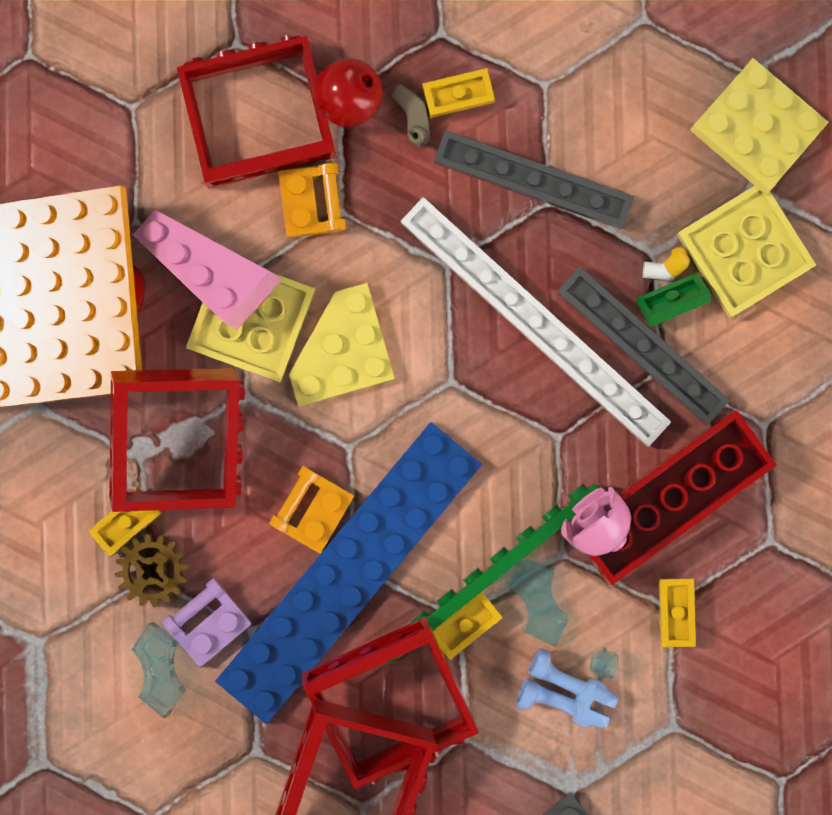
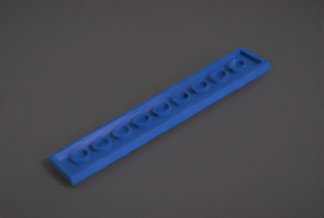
[215,422,482,725]

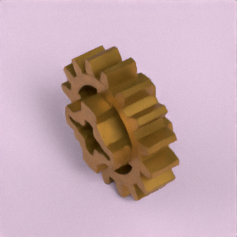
[114,534,190,608]

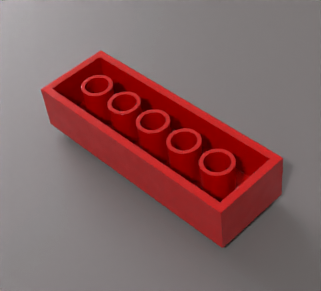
[586,410,777,586]

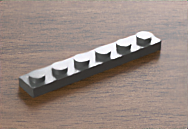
[434,130,634,230]
[556,266,730,426]

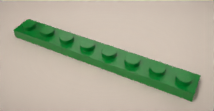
[388,483,598,665]

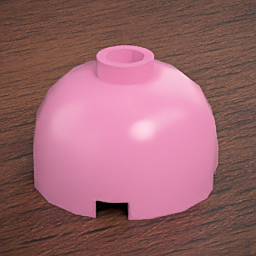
[561,487,631,556]

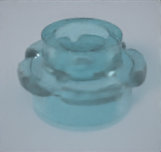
[590,647,618,680]

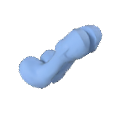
[516,648,619,728]

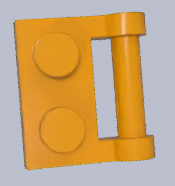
[278,163,346,239]
[268,465,355,554]

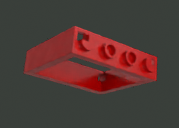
[177,35,337,189]
[109,368,245,512]
[302,617,479,790]
[275,700,438,815]

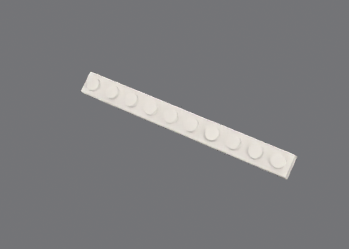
[401,197,671,447]

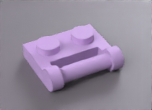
[162,577,253,668]

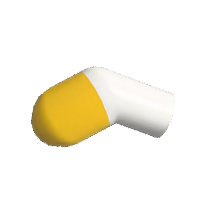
[642,247,690,281]

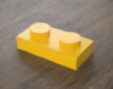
[422,68,495,118]
[88,487,163,557]
[659,578,696,647]
[433,592,503,660]

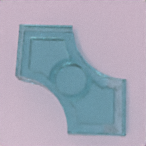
[509,557,570,647]
[131,622,186,718]

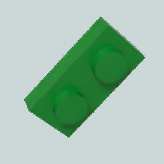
[636,273,712,327]

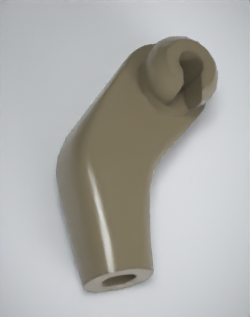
[391,84,430,146]

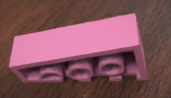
[133,210,282,329]

